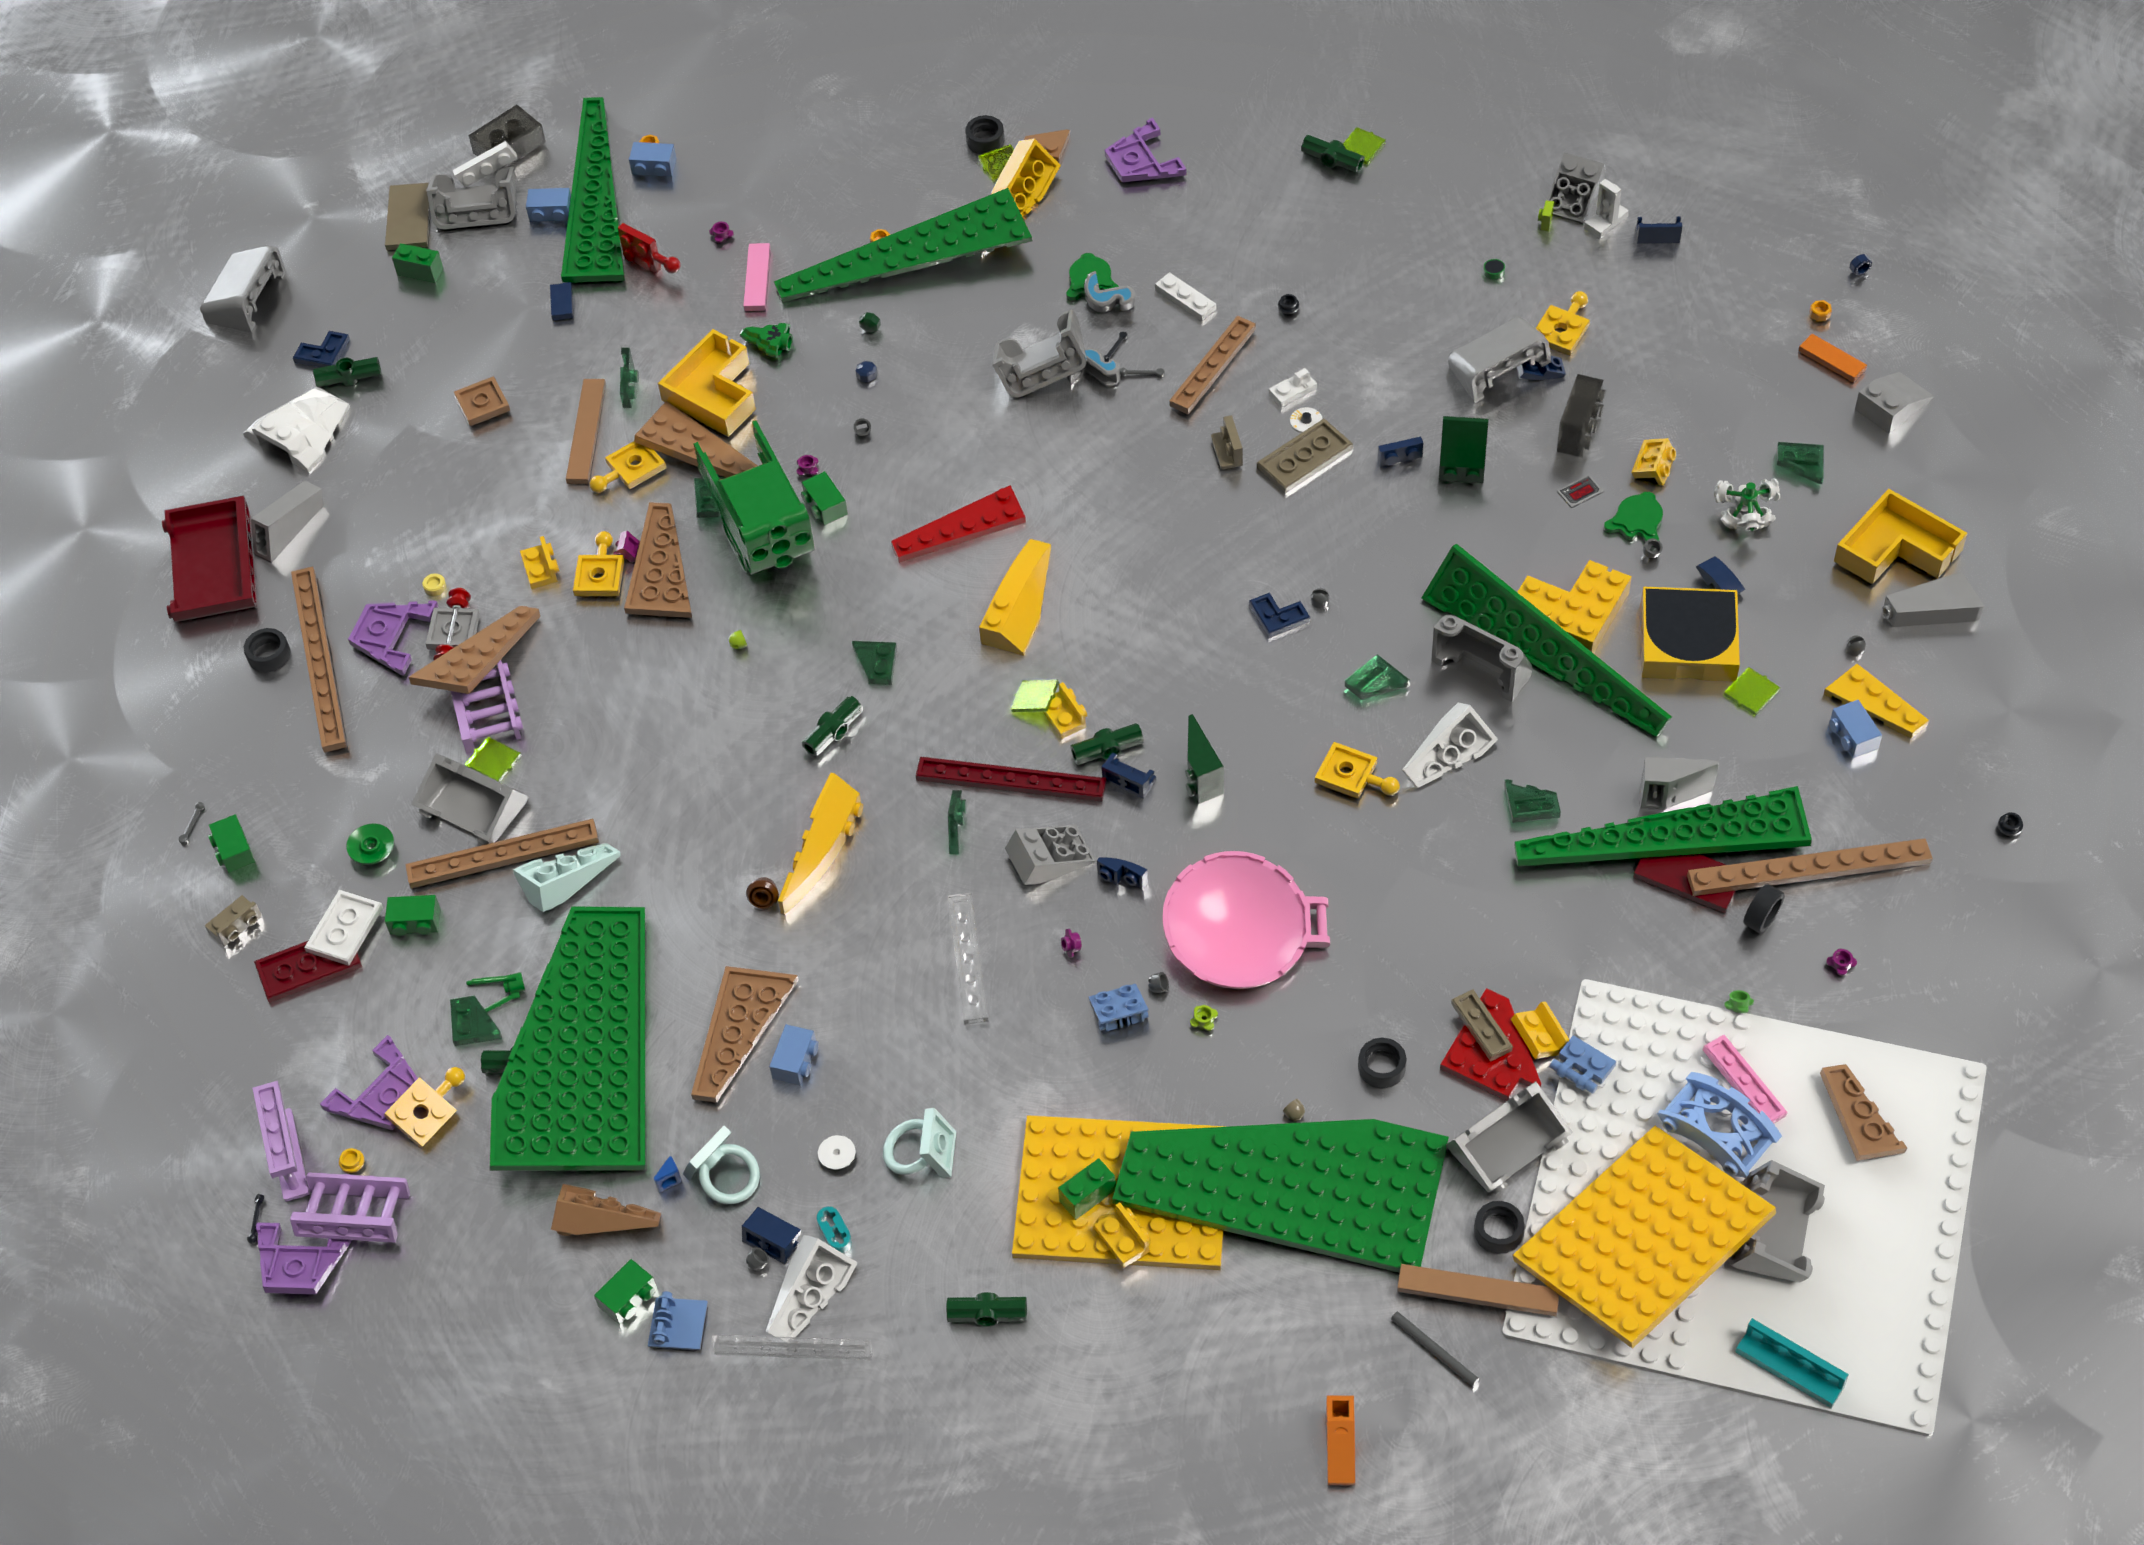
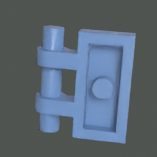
[1549,1035,1616,1094]

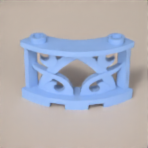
[1657,1072,1782,1178]

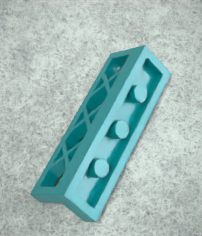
[1735,1318,1849,1409]

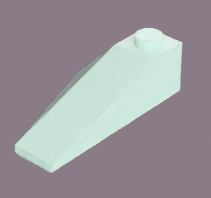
[513,843,621,912]

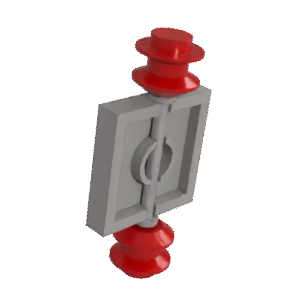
[425,588,480,660]

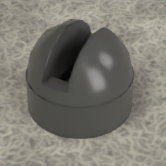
[853,418,871,436]
[1643,538,1663,559]
[1311,588,1329,608]
[1846,635,1866,656]
[1148,972,1169,993]
[746,1247,769,1271]

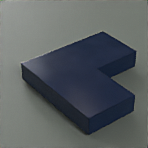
[293,331,350,368]
[1249,592,1311,638]

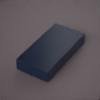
[550,282,574,321]

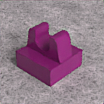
[613,531,640,563]

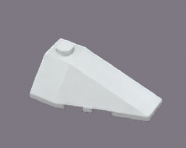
[1402,702,1498,788]
[766,1235,857,1344]

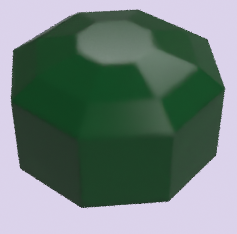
[859,312,881,333]

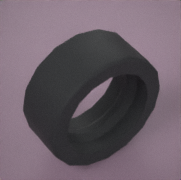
[965,115,1005,154]
[243,628,290,672]
[1743,884,1785,934]
[1358,1037,1407,1088]
[1474,1201,1525,1254]

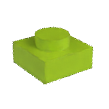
[1538,200,1554,231]

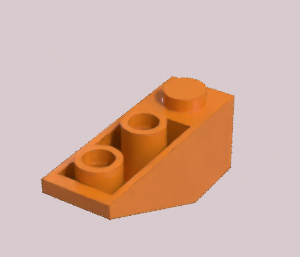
[1326,1395,1355,1485]

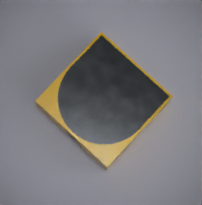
[1641,587,1740,682]

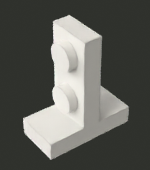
[1584,179,1629,239]

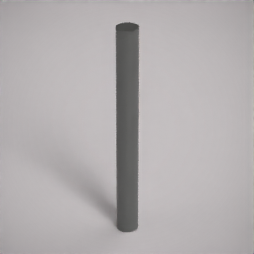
[1391,1311,1479,1387]

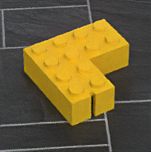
[658,329,756,437]
[1834,488,1968,584]
[1517,560,1632,653]

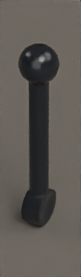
[1103,332,1128,362]
[247,1194,264,1244]

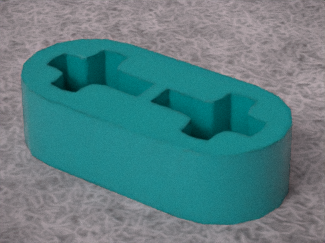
[817,1206,852,1253]

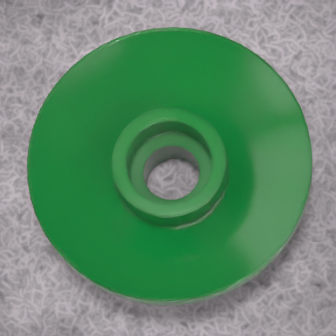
[346,823,394,865]

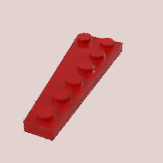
[891,485,1026,563]

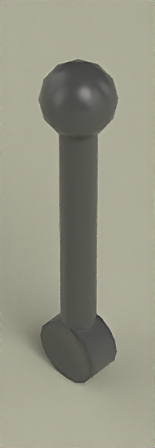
[1120,368,1165,377]
[179,802,205,845]

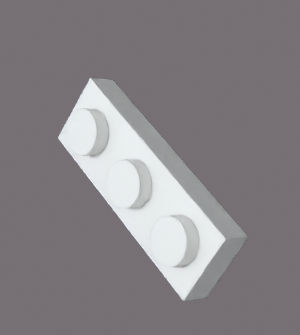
[453,141,518,188]
[1155,272,1217,321]

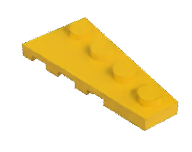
[1824,664,1929,738]

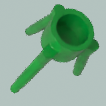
[466,972,525,1012]

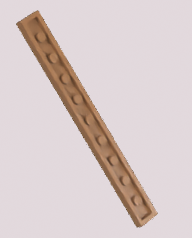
[291,566,347,753]
[1687,838,1933,896]

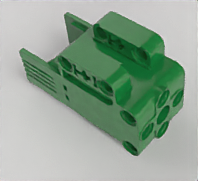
[693,420,815,575]

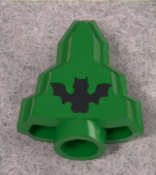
[740,323,793,358]

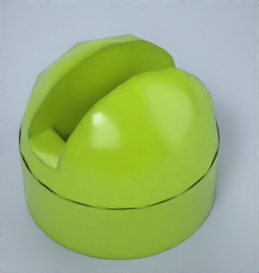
[729,630,747,649]

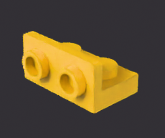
[1631,438,1676,486]
[520,536,560,589]
[1039,682,1087,739]
[1511,1002,1569,1059]
[1094,1202,1151,1268]

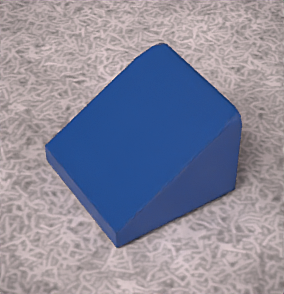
[654,1156,682,1192]

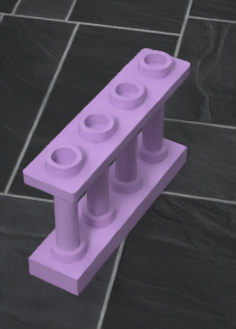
[451,660,523,754]
[252,1081,310,1202]
[290,1172,410,1243]

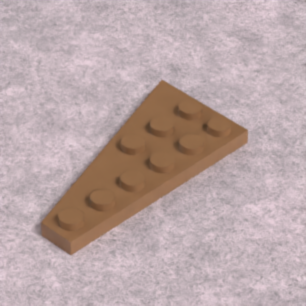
[691,966,798,1103]

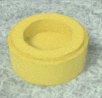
[422,573,446,596]

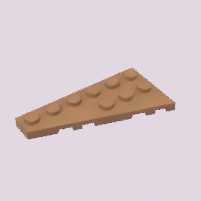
[634,401,758,478]
[624,502,692,618]
[409,606,540,694]

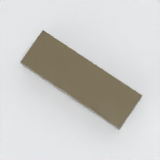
[1451,989,1513,1061]

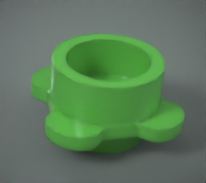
[1724,990,1754,1013]

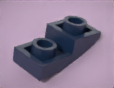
[1517,356,1566,380]
[1696,556,1746,595]
[1097,857,1148,889]

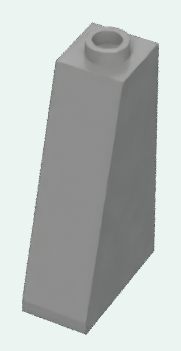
[251,480,323,562]
[1882,572,1984,627]

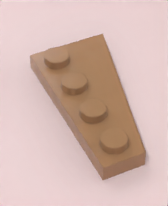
[1820,1064,1907,1161]

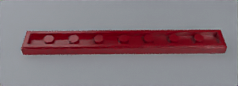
[916,757,1106,802]

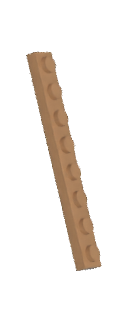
[405,819,599,888]

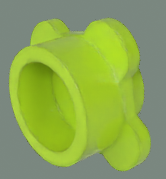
[1190,1005,1218,1031]

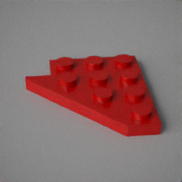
[1440,988,1541,1101]

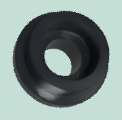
[1278,294,1299,314]
[1998,812,2023,836]

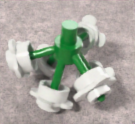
[1714,478,1780,531]

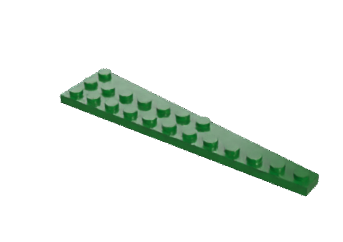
[561,97,625,283]
[774,188,1033,302]
[1421,544,1672,737]
[1514,786,1812,866]

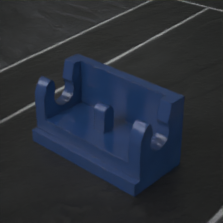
[1636,216,1682,244]
[1101,753,1156,799]
[742,1207,801,1264]

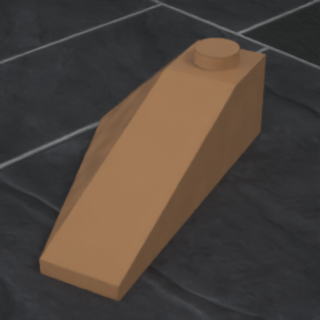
[551,1184,661,1236]

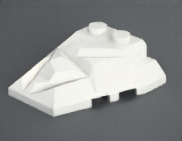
[243,386,350,472]

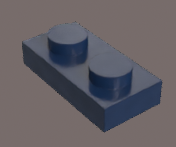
[1377,436,1424,467]

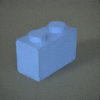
[629,142,677,177]
[526,188,571,222]
[1829,700,1882,758]
[769,1024,819,1086]

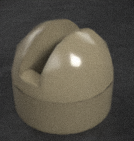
[1283,1098,1305,1121]

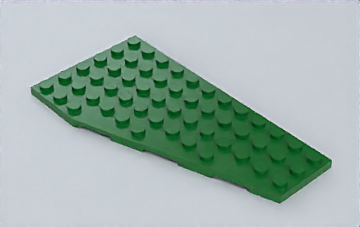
[490,906,645,1171]
[1112,1119,1449,1273]

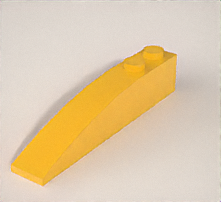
[991,139,1061,249]
[979,539,1051,656]
[778,772,863,915]

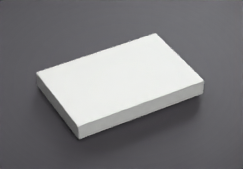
[304,890,383,966]

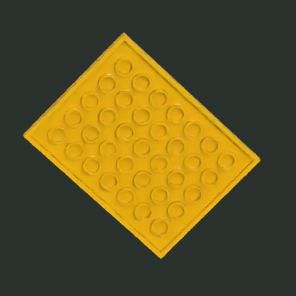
[1012,1115,1227,1270]
[1513,1125,1776,1349]

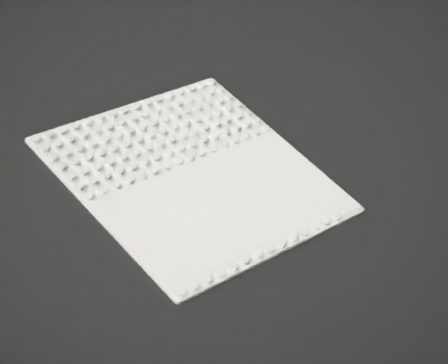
[1502,979,1987,1436]

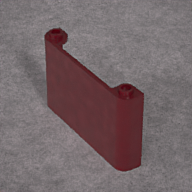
[162,496,257,622]

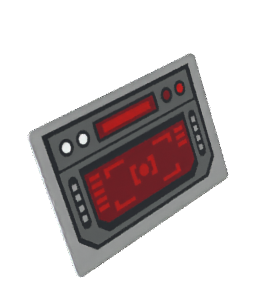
[1558,475,1604,507]

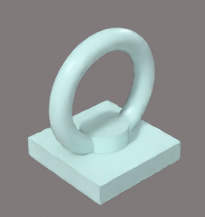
[883,1108,957,1178]
[683,1126,760,1204]

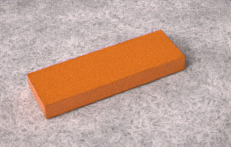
[1798,334,1867,383]

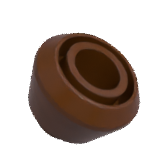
[746,877,779,909]

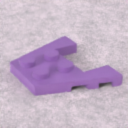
[1104,118,1187,182]
[348,600,439,676]
[320,1035,418,1130]
[256,1222,352,1294]

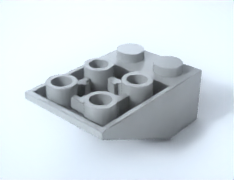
[1547,153,1606,223]
[1640,756,1719,809]
[1005,824,1096,885]

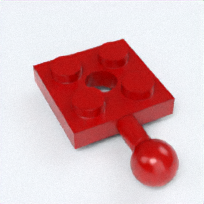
[618,223,681,274]

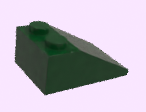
[1439,416,1489,483]
[1185,714,1224,804]

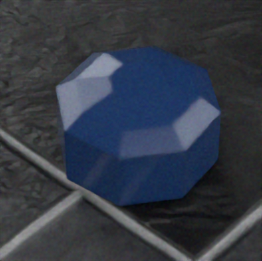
[1849,254,1872,276]
[855,361,878,382]

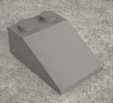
[1855,372,1934,433]

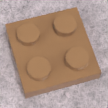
[454,376,511,426]

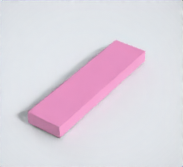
[744,243,771,311]
[1703,1035,1788,1124]

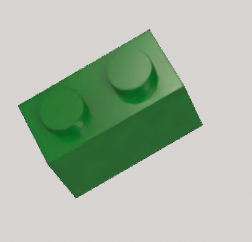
[392,243,444,283]
[801,471,848,526]
[208,814,255,873]
[385,895,440,936]
[1058,1158,1116,1220]
[594,1259,657,1325]

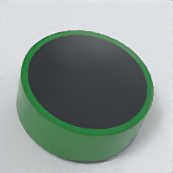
[1483,259,1505,280]

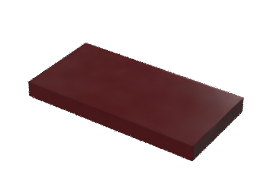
[1633,854,1737,913]
[254,940,363,1003]

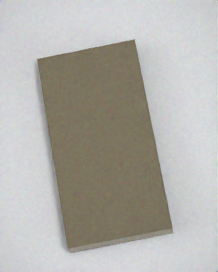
[385,183,430,250]
[1257,419,1353,494]

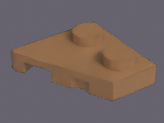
[1024,129,1070,163]

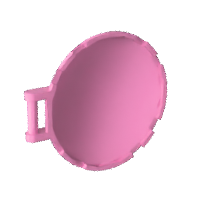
[1162,851,1330,989]

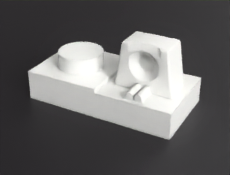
[1269,368,1317,408]

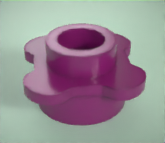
[709,221,734,242]
[797,455,819,476]
[1061,929,1082,958]
[1826,949,1857,975]

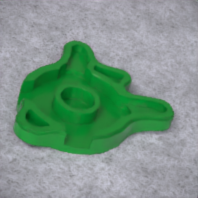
[1066,253,1119,301]
[1604,492,1663,547]

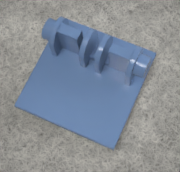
[1089,984,1149,1032]
[648,1291,708,1350]

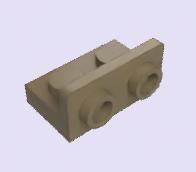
[1211,415,1243,469]
[204,895,262,947]

